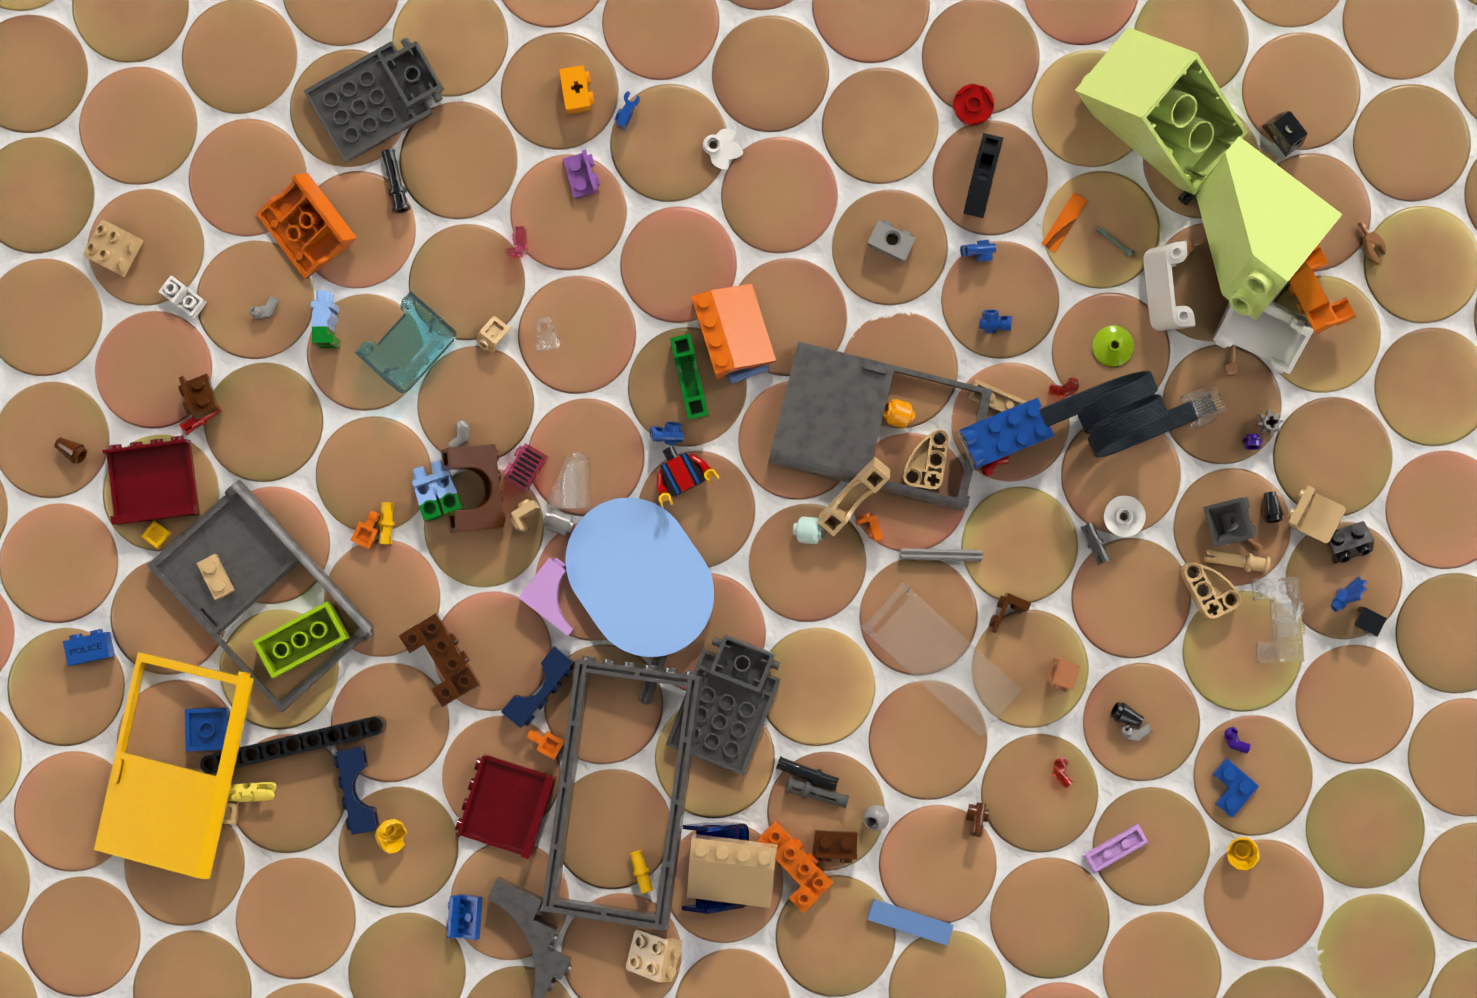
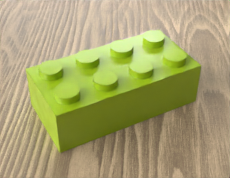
[252,601,351,678]

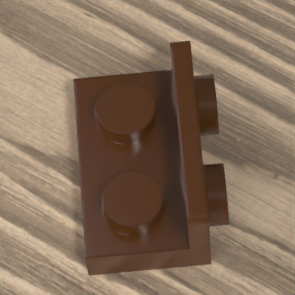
[178,373,219,420]
[814,830,858,863]

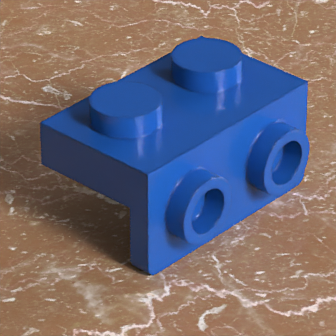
[446,894,483,940]

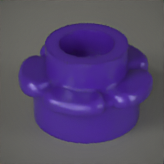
[1242,434,1263,450]

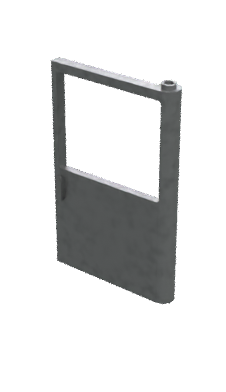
[768,341,992,511]
[146,480,375,712]

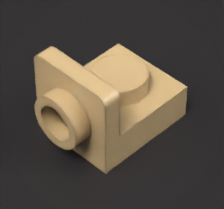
[476,316,510,353]

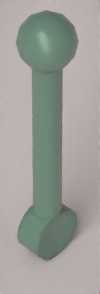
[1096,227,1133,256]

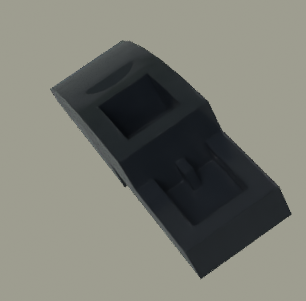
[963,133,1003,218]

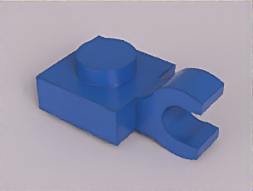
[615,91,640,131]

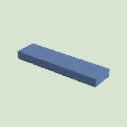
[867,899,954,946]

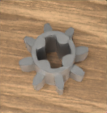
[1255,410,1284,436]

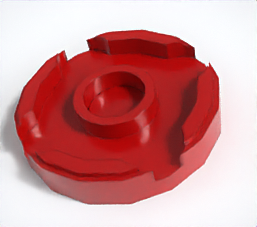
[953,84,994,126]

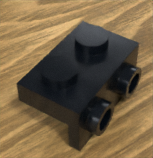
[1327,521,1375,564]

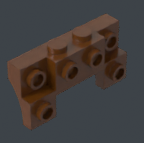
[399,613,480,707]

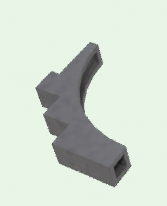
[487,877,572,998]

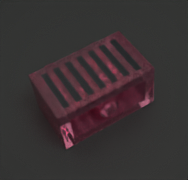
[503,443,548,492]

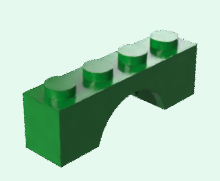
[670,334,709,421]

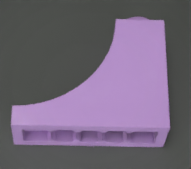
[518,557,574,636]

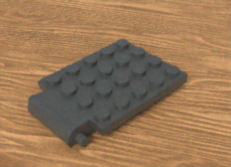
[304,38,444,163]
[666,634,781,775]

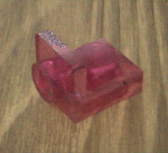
[505,226,528,258]

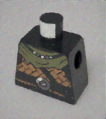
[1262,111,1307,157]

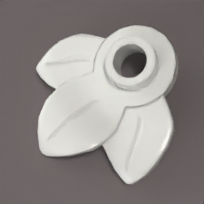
[703,129,743,170]

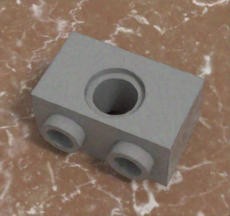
[866,220,916,264]

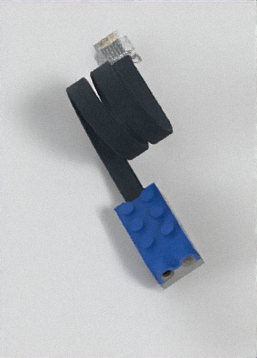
[957,371,1227,470]

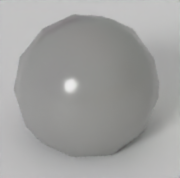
[863,805,889,831]

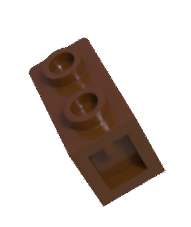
[988,593,1031,633]

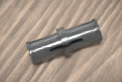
[1080,522,1111,565]

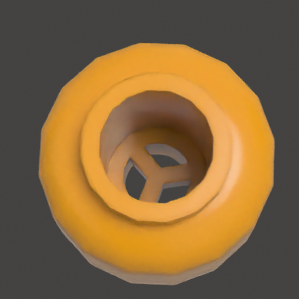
[883,399,915,428]

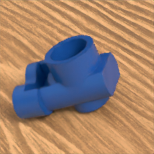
[960,240,996,262]
[980,309,1012,333]
[650,421,684,446]

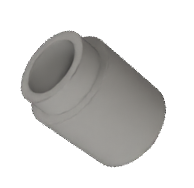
[542,510,575,536]

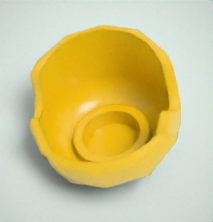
[375,819,407,854]
[1227,837,1259,871]

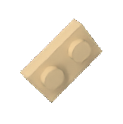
[510,499,541,532]

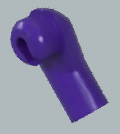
[1224,727,1250,754]

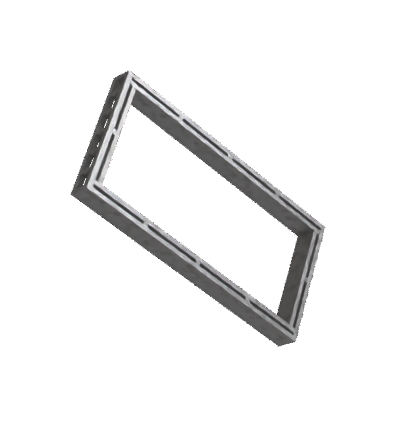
[541,656,703,931]

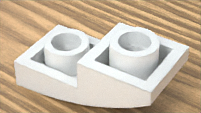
[158,275,207,318]

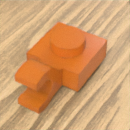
[351,511,380,549]
[527,729,565,760]

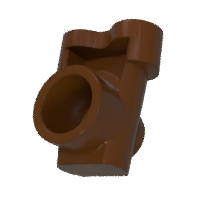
[966,802,989,837]

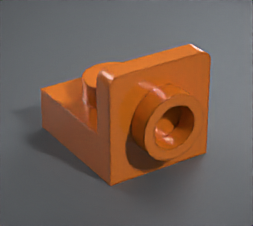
[855,513,883,542]

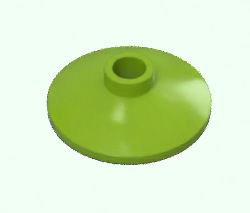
[1092,325,1134,367]

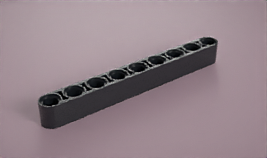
[200,715,387,774]

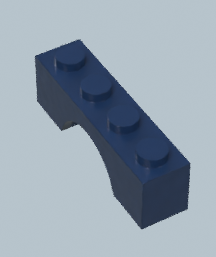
[501,646,575,728]
[334,746,379,835]

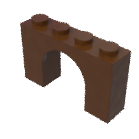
[441,444,506,533]

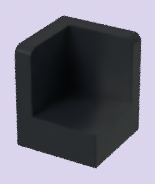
[1355,607,1387,637]

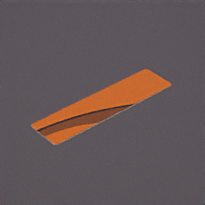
[1042,192,1088,252]

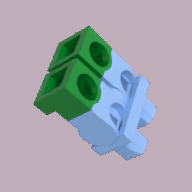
[311,290,340,349]
[412,460,465,522]

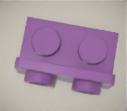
[563,149,601,199]

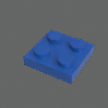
[185,707,229,751]

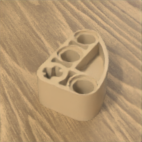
[902,430,949,490]
[1180,563,1241,619]

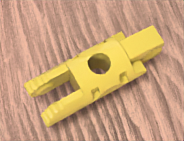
[227,782,277,803]

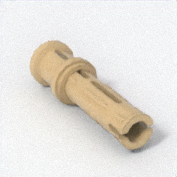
[1204,549,1271,575]

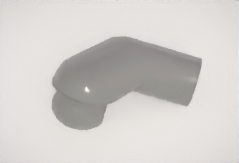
[249,296,279,320]
[448,420,470,447]
[1121,723,1153,742]

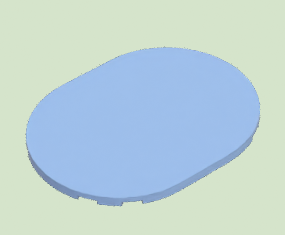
[566,498,714,657]

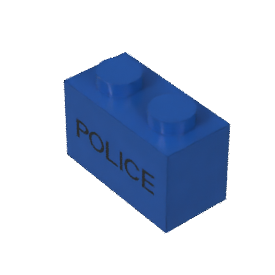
[63,629,115,666]

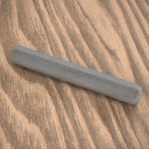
[900,548,983,561]

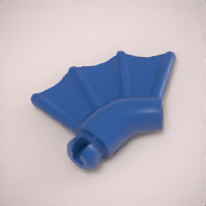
[1330,577,1367,612]

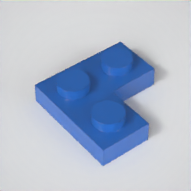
[1212,758,1259,818]

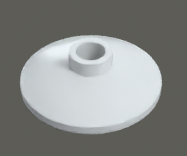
[1104,496,1146,537]

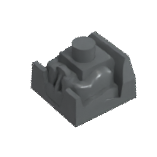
[1203,497,1258,547]

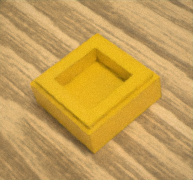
[141,520,171,549]

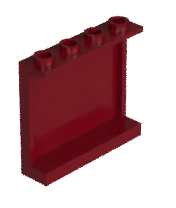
[102,436,200,525]
[455,754,556,859]

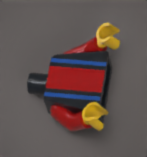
[656,446,719,508]

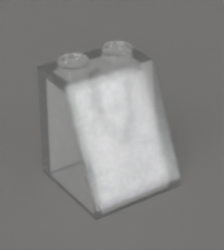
[546,453,592,510]

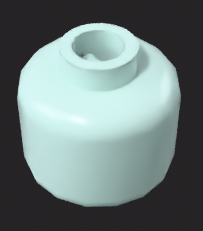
[793,516,825,544]

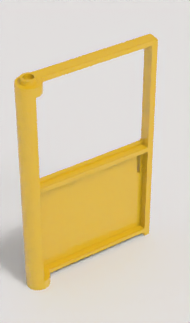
[94,652,254,879]

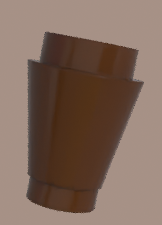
[54,437,87,464]

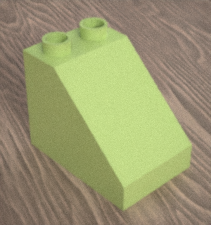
[1075,27,1248,195]
[1196,136,1342,320]

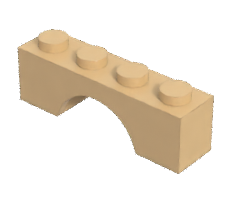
[818,457,890,536]

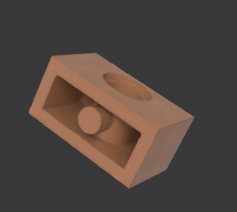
[1046,658,1080,692]

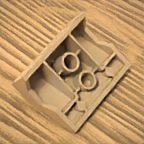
[687,834,778,908]

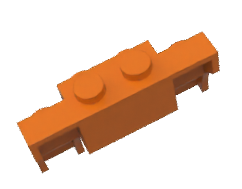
[1287,245,1357,334]
[755,820,833,913]

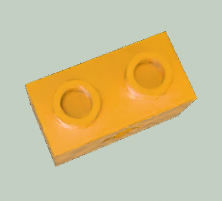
[559,65,595,114]

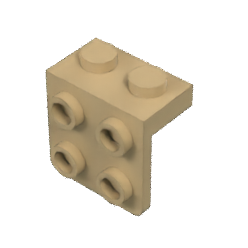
[83,220,143,277]
[1287,485,1346,544]
[626,930,683,982]

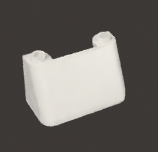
[1143,241,1195,331]
[1213,301,1314,374]

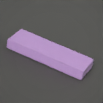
[1083,824,1149,874]

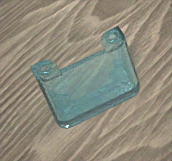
[355,291,456,393]

